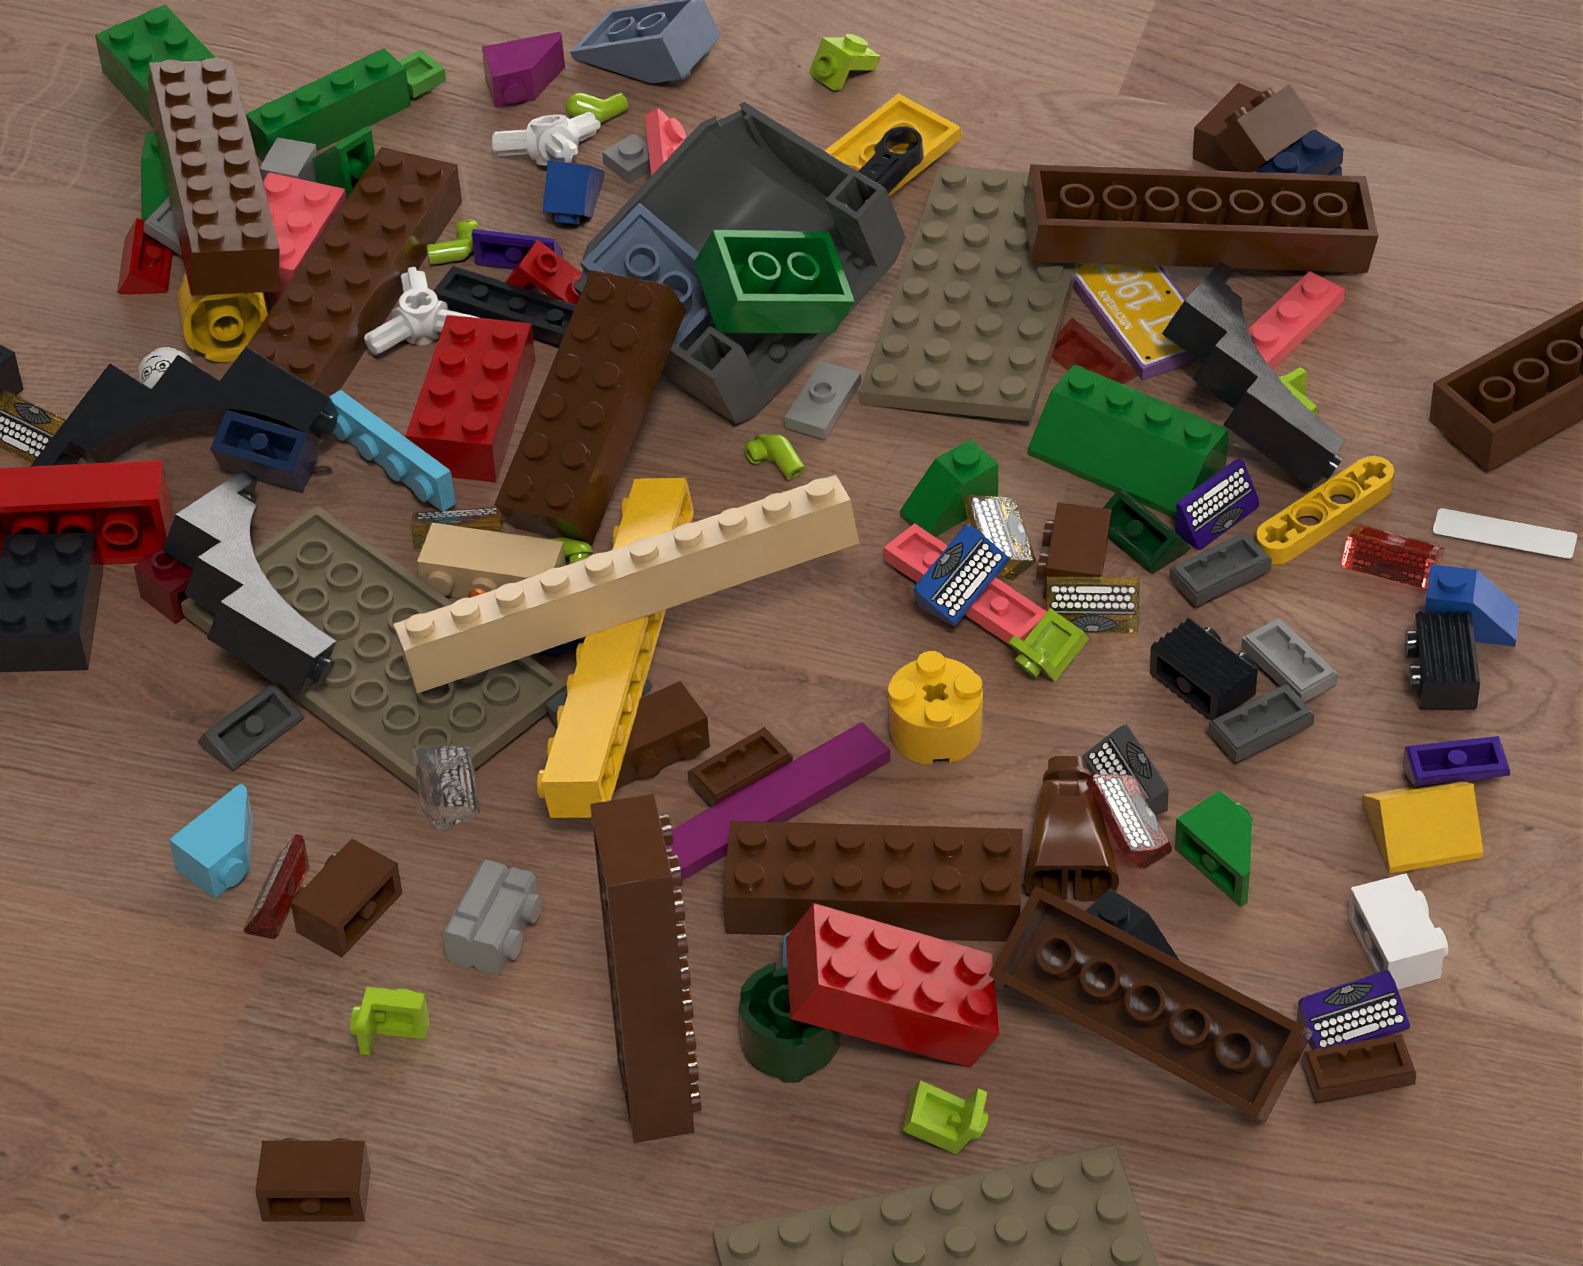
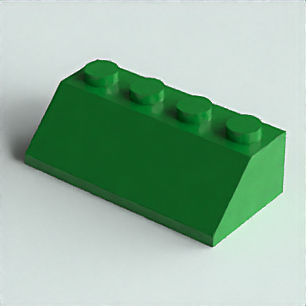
[246,48,411,162]
[1028,364,1229,519]

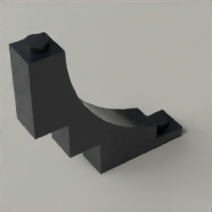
[1162,262,1346,488]
[30,346,339,467]
[163,470,336,695]

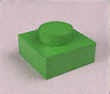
[399,49,446,98]

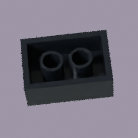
[0,532,103,672]

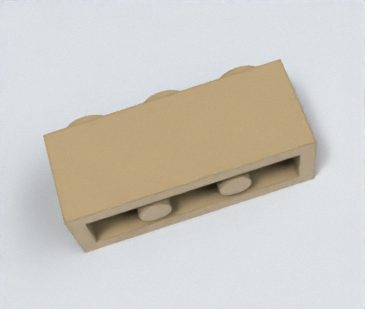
[417,523,566,598]

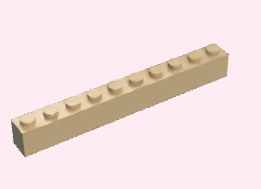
[393,475,860,694]

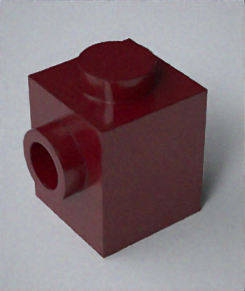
[134,546,193,624]

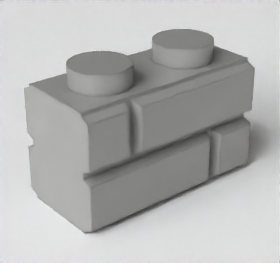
[443,859,543,976]

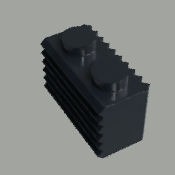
[1405,611,1480,709]
[1150,618,1258,721]

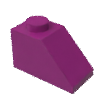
[482,31,565,108]

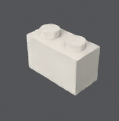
[1347,873,1448,990]

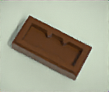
[688,727,793,807]
[1302,1034,1416,1102]

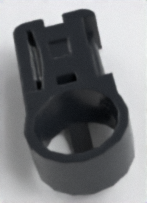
[858,126,924,194]

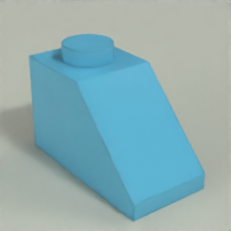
[169,783,253,899]

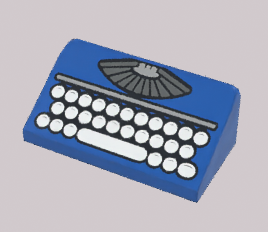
[913,524,1009,627]

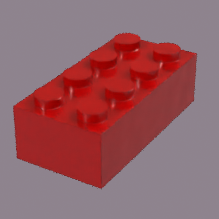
[405,315,536,483]
[0,460,174,565]
[786,903,1000,1068]

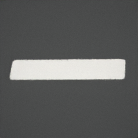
[1433,508,1577,559]

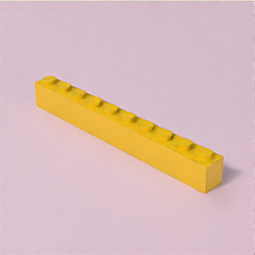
[537,478,694,818]

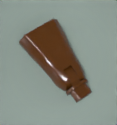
[1024,756,1119,901]

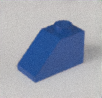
[543,161,605,224]
[1424,564,1520,647]

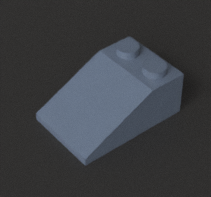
[570,0,721,84]
[581,203,715,351]

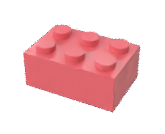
[263,173,347,303]

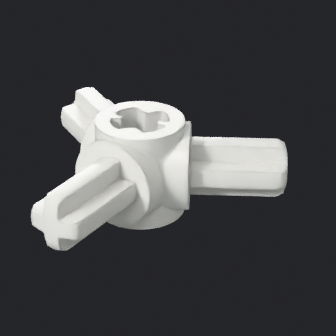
[492,112,600,165]
[364,267,479,355]

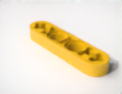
[1255,456,1395,565]

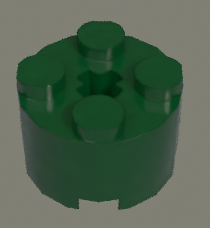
[738,963,841,1083]

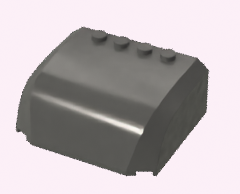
[573,102,906,424]

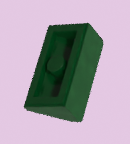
[1103,487,1191,574]

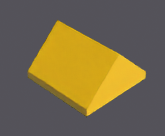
[1362,781,1484,874]

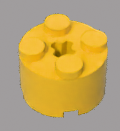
[177,273,268,363]
[888,651,983,765]

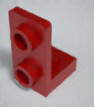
[505,239,582,305]

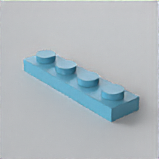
[330,390,456,512]

